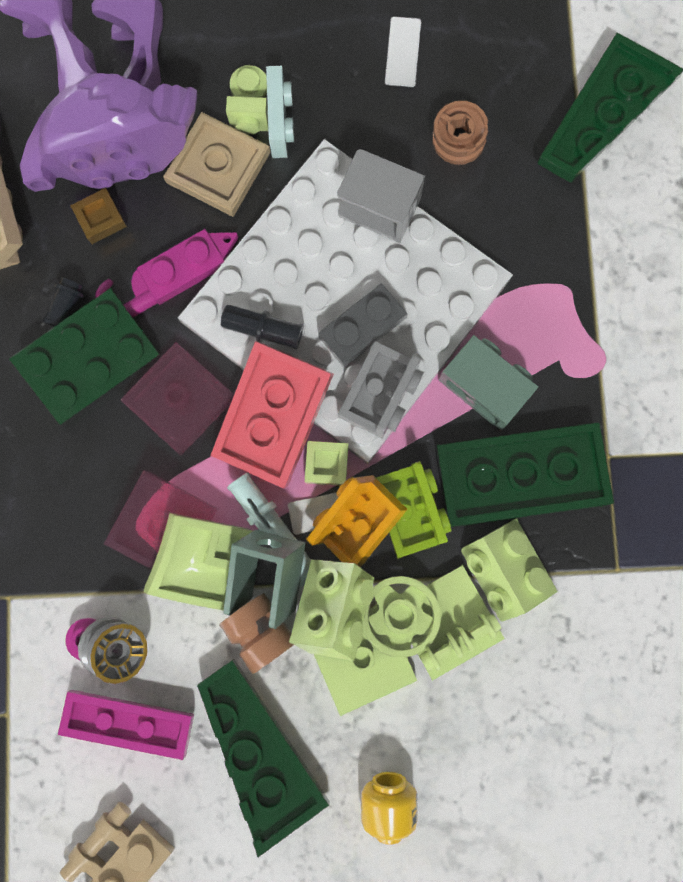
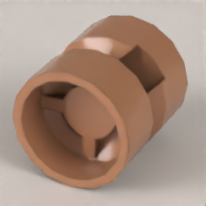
[219,593,293,674]

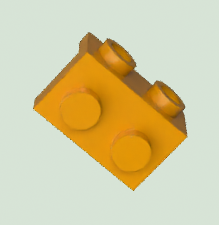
[307,475,408,568]

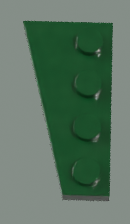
[537,33,683,183]
[197,659,330,857]

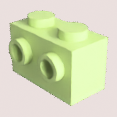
[289,559,374,661]

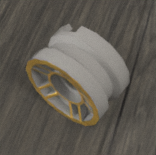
[78,617,148,684]

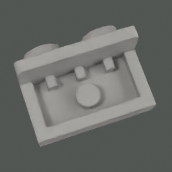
[338,341,424,439]

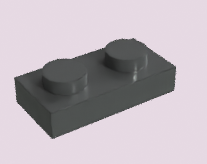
[318,283,408,367]

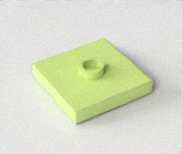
[314,605,417,716]

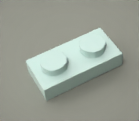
[266,66,294,158]

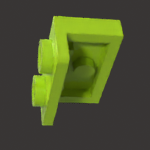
[376,461,451,558]

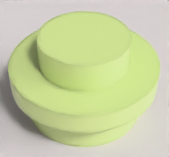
[230,65,267,98]

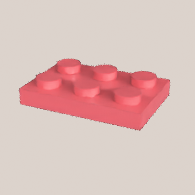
[210,341,334,489]

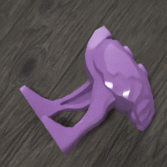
[0,0,197,192]

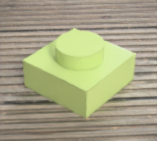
[226,96,269,134]
[305,441,348,486]

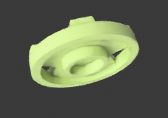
[363,576,441,657]

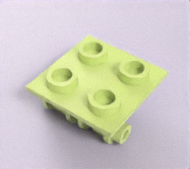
[412,565,505,681]

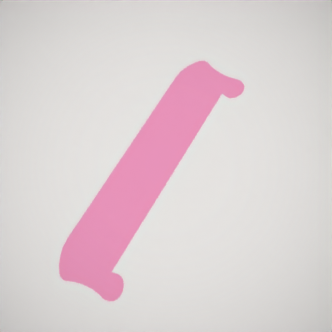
[136,283,606,553]

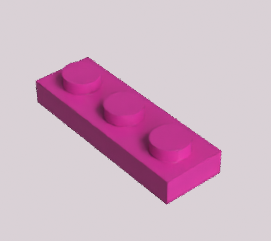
[57,690,195,760]

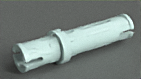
[227,473,311,588]

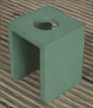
[223,530,305,629]

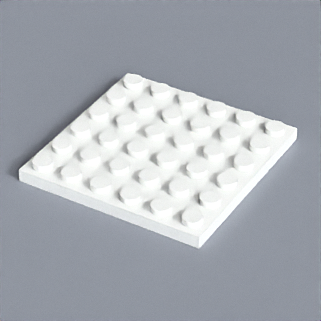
[178,139,513,464]

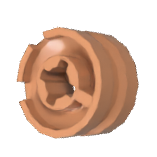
[433,101,488,164]

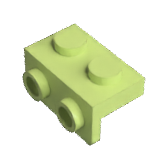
[461,518,558,621]

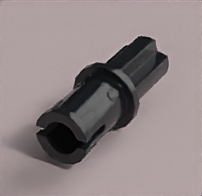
[221,305,304,350]

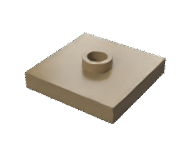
[163,112,271,217]

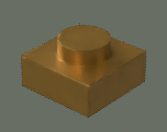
[70,188,127,244]

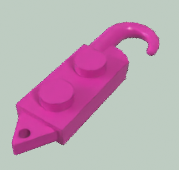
[95,229,238,317]

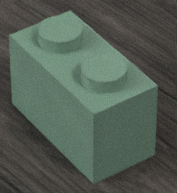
[438,335,538,431]

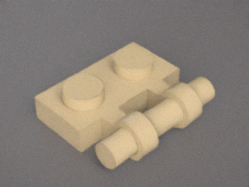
[60,802,175,882]

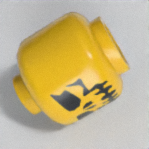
[361,772,418,845]

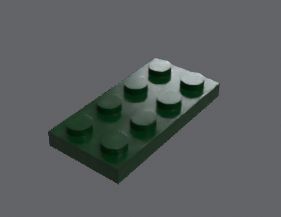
[435,423,614,527]

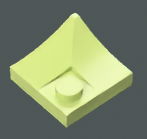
[144,513,253,610]

